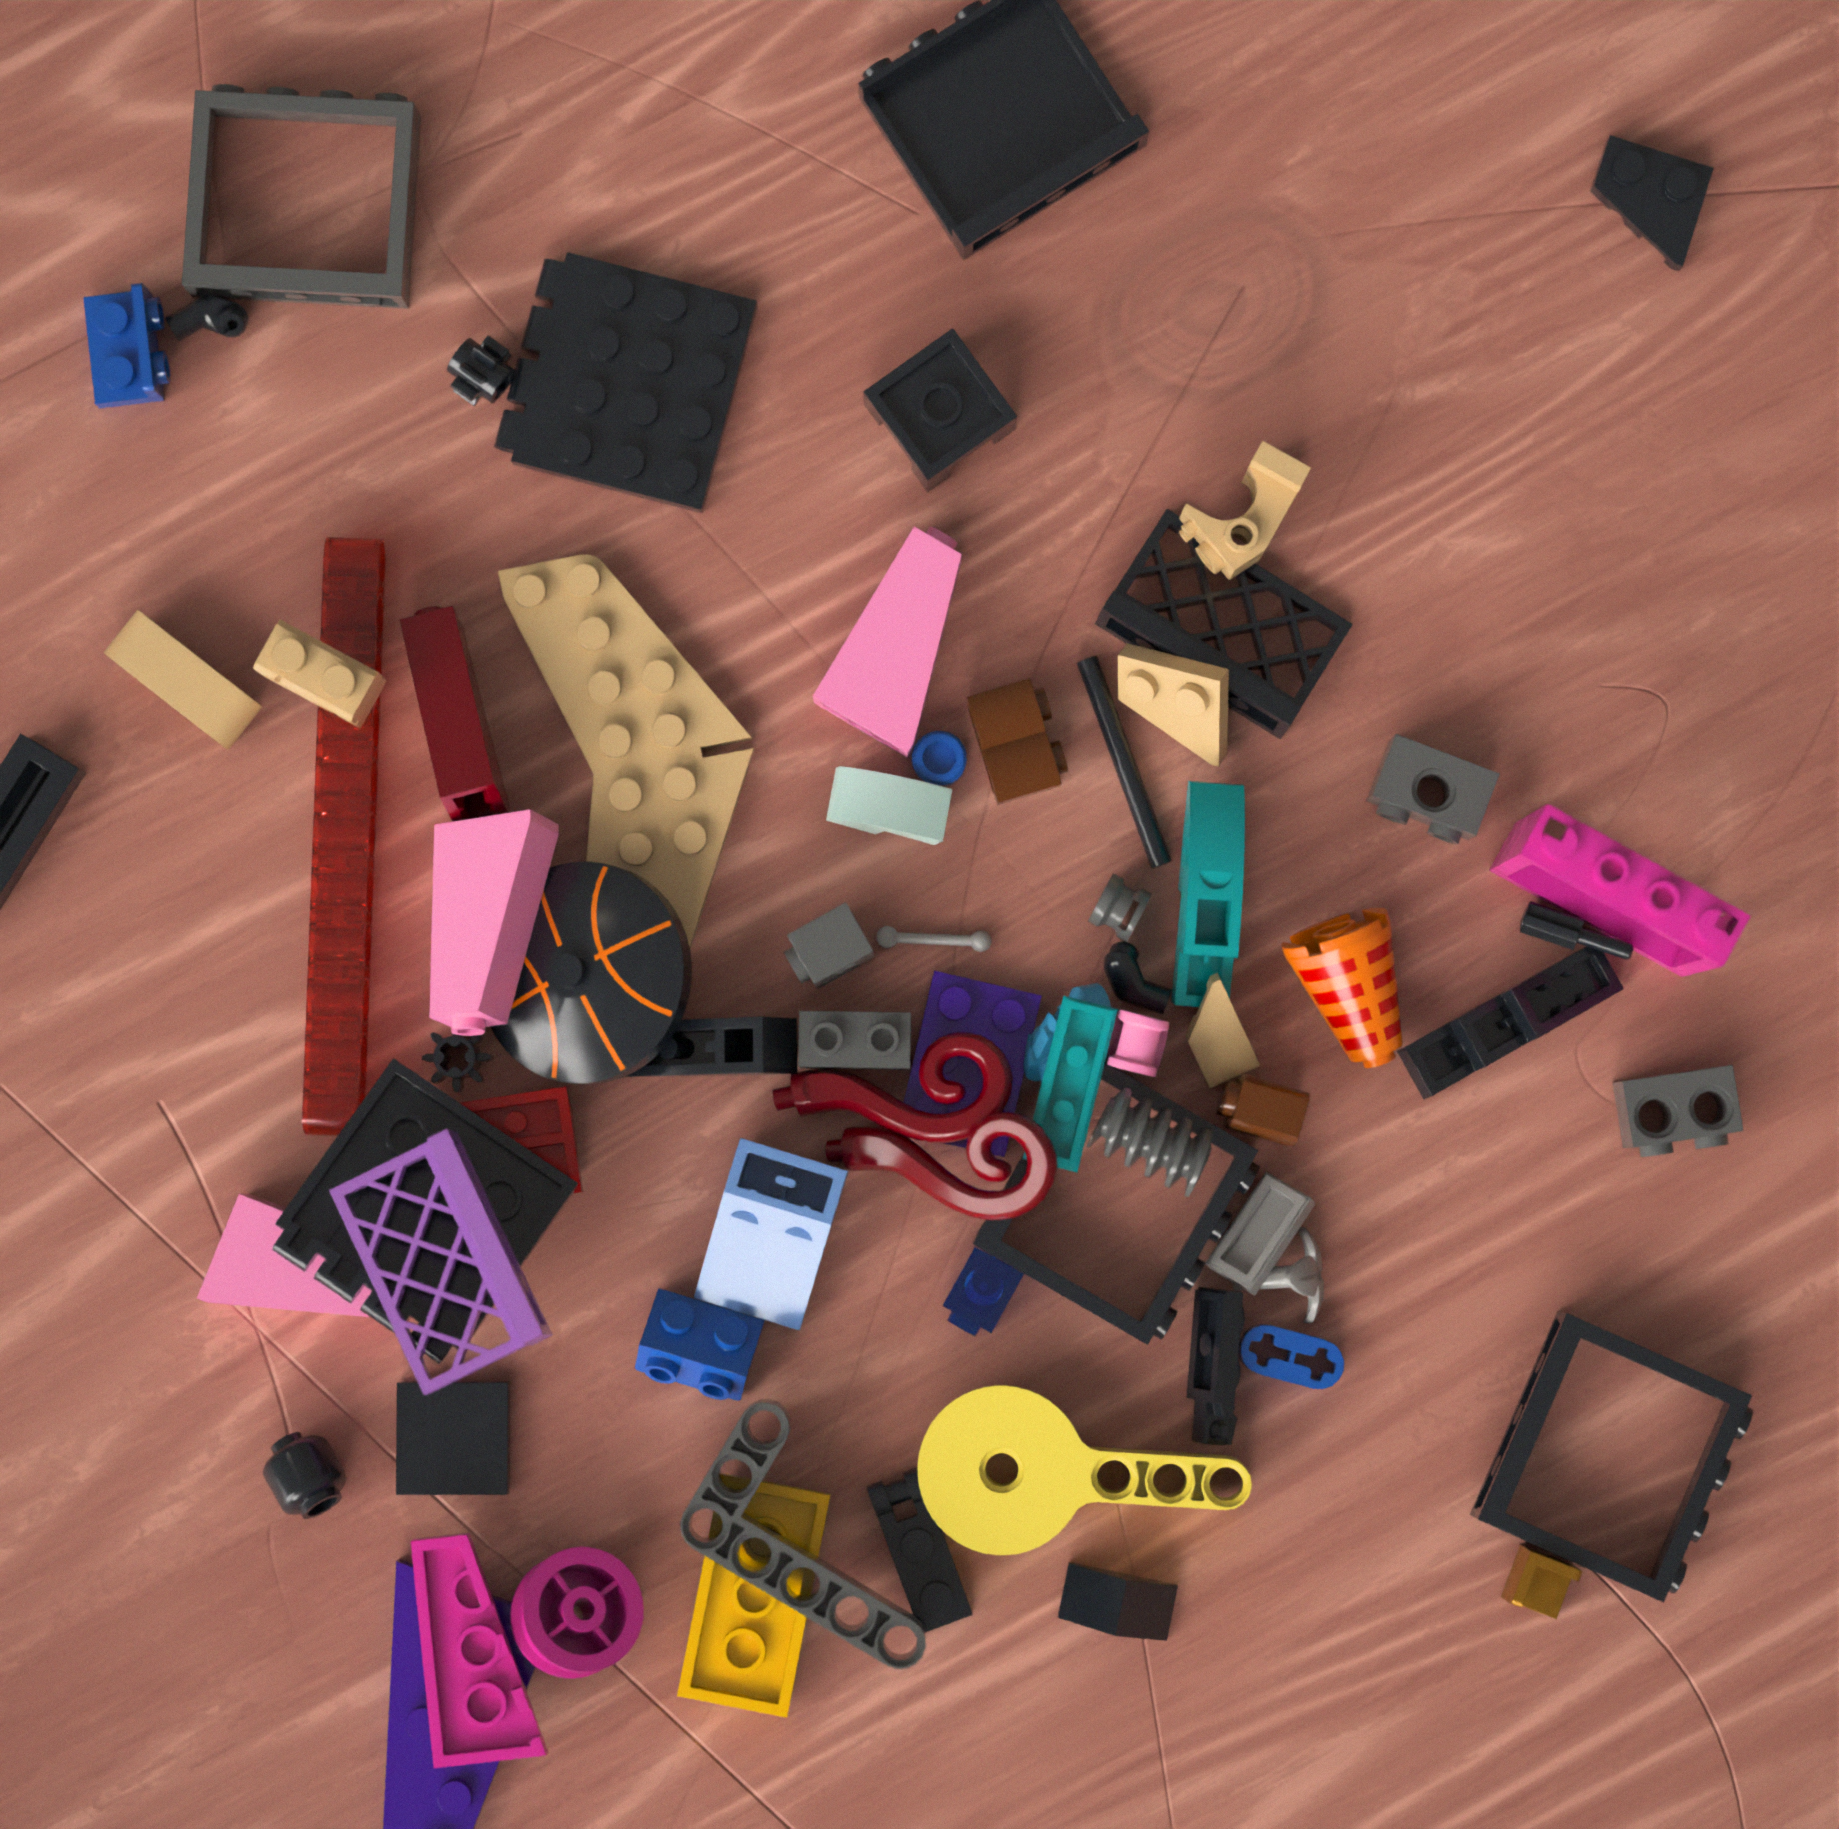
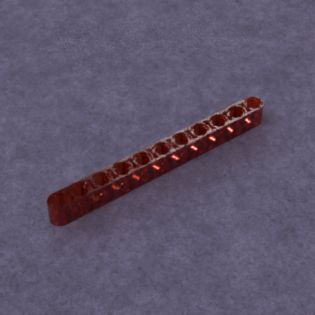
[302,537,386,1136]

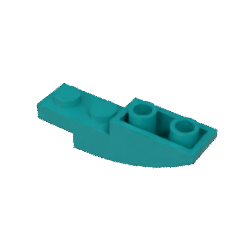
[1171,780,1245,1007]

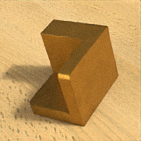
[1501,1545,1583,1620]

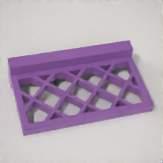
[329,1129,553,1395]

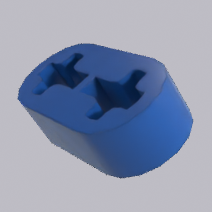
[1239,1324,1344,1389]

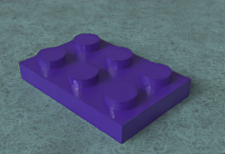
[904,971,1042,1157]

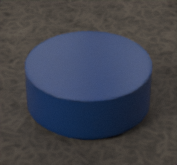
[912,731,967,787]

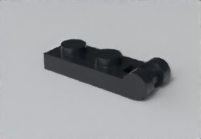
[866,1467,973,1633]

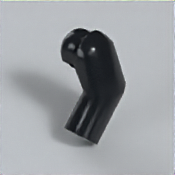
[165,294,248,341]

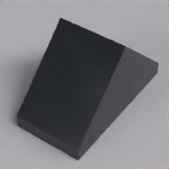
[1057,1562,1178,1641]

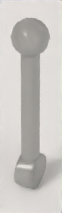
[876,926,992,952]

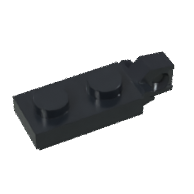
[1186,1287,1245,1445]

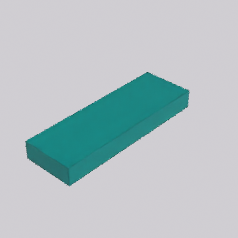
[1023,996,1118,1172]

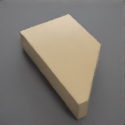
[1186,973,1260,1088]

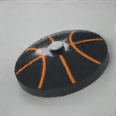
[490,861,692,1084]

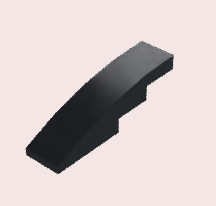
[1397,946,1624,1100]

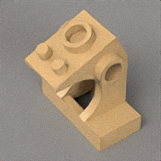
[1179,441,1311,580]

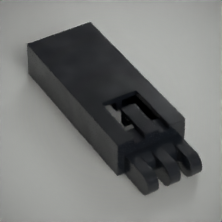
[0,733,86,910]

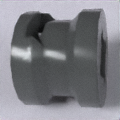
[1088,873,1152,942]

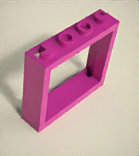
[1489,804,1751,977]

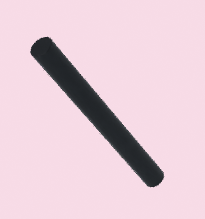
[1077,656,1172,869]

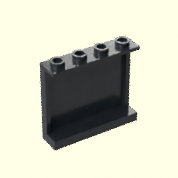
[858,0,1149,260]

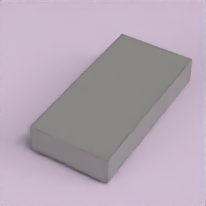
[1206,1172,1315,1296]

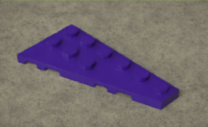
[383,1559,536,1829]

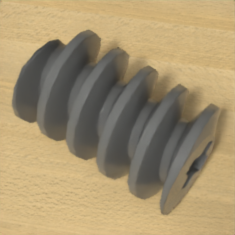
[1087,1087,1212,1197]

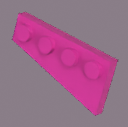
[411,1533,548,1768]

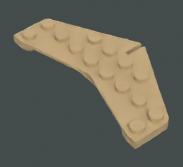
[498,554,755,949]

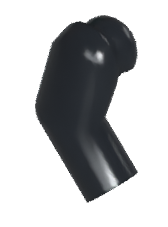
[1104,941,1172,1015]

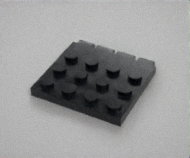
[494,252,758,513]
[272,1058,578,1364]

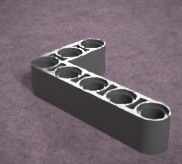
[680,1399,926,1669]

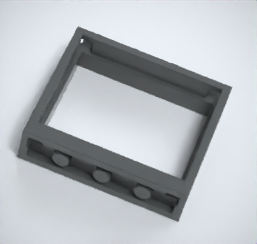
[182,84,421,309]

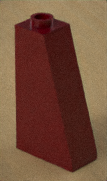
[399,606,511,822]

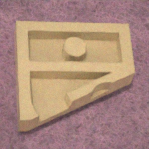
[1118,643,1229,767]

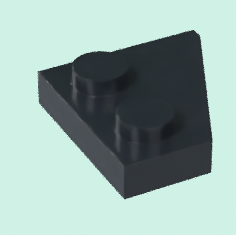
[1590,135,1714,271]

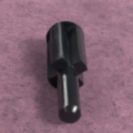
[1520,901,1634,960]

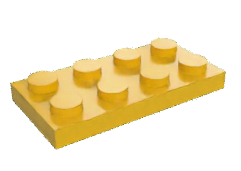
[677,1472,831,1718]

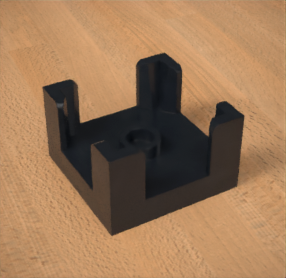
[863,328,1018,492]

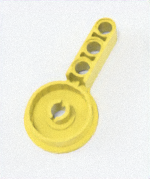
[918,1385,1252,1555]

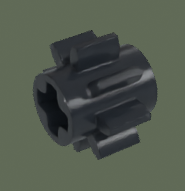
[447,335,516,406]
[422,1032,494,1092]

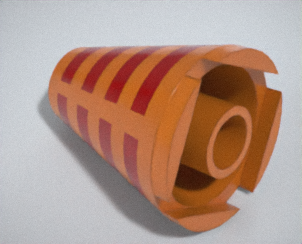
[1281,908,1403,1068]

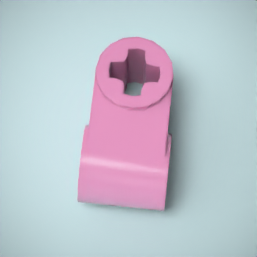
[1106,1010,1170,1077]

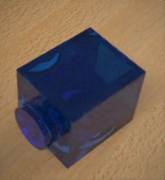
[942,1246,1024,1336]

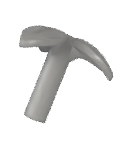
[1232,1227,1324,1323]

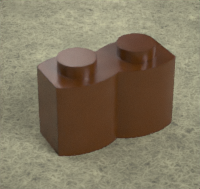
[966,678,1068,805]
[1216,1074,1310,1146]

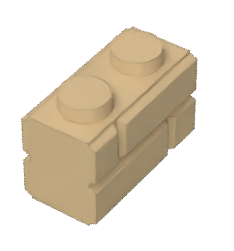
[253,620,387,728]

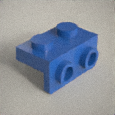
[635,1288,765,1401]

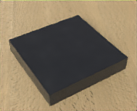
[396,1381,510,1495]

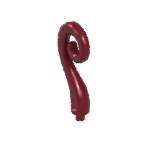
[772,1032,1013,1143]
[825,1112,1058,1220]

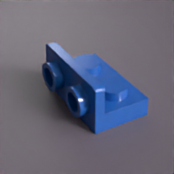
[83,283,171,409]

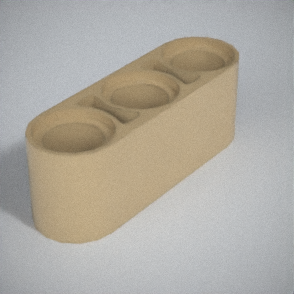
[103,610,262,750]

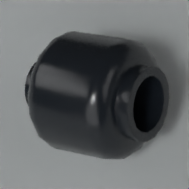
[263,1432,347,1519]

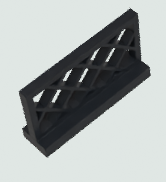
[1095,509,1353,739]

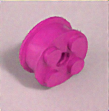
[510,1547,644,1679]

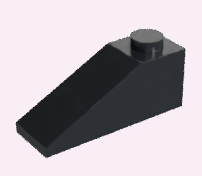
[625,1017,797,1077]

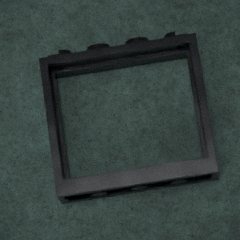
[972,1062,1260,1345]
[1470,1311,1753,1603]

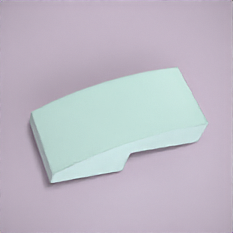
[826,766,952,845]

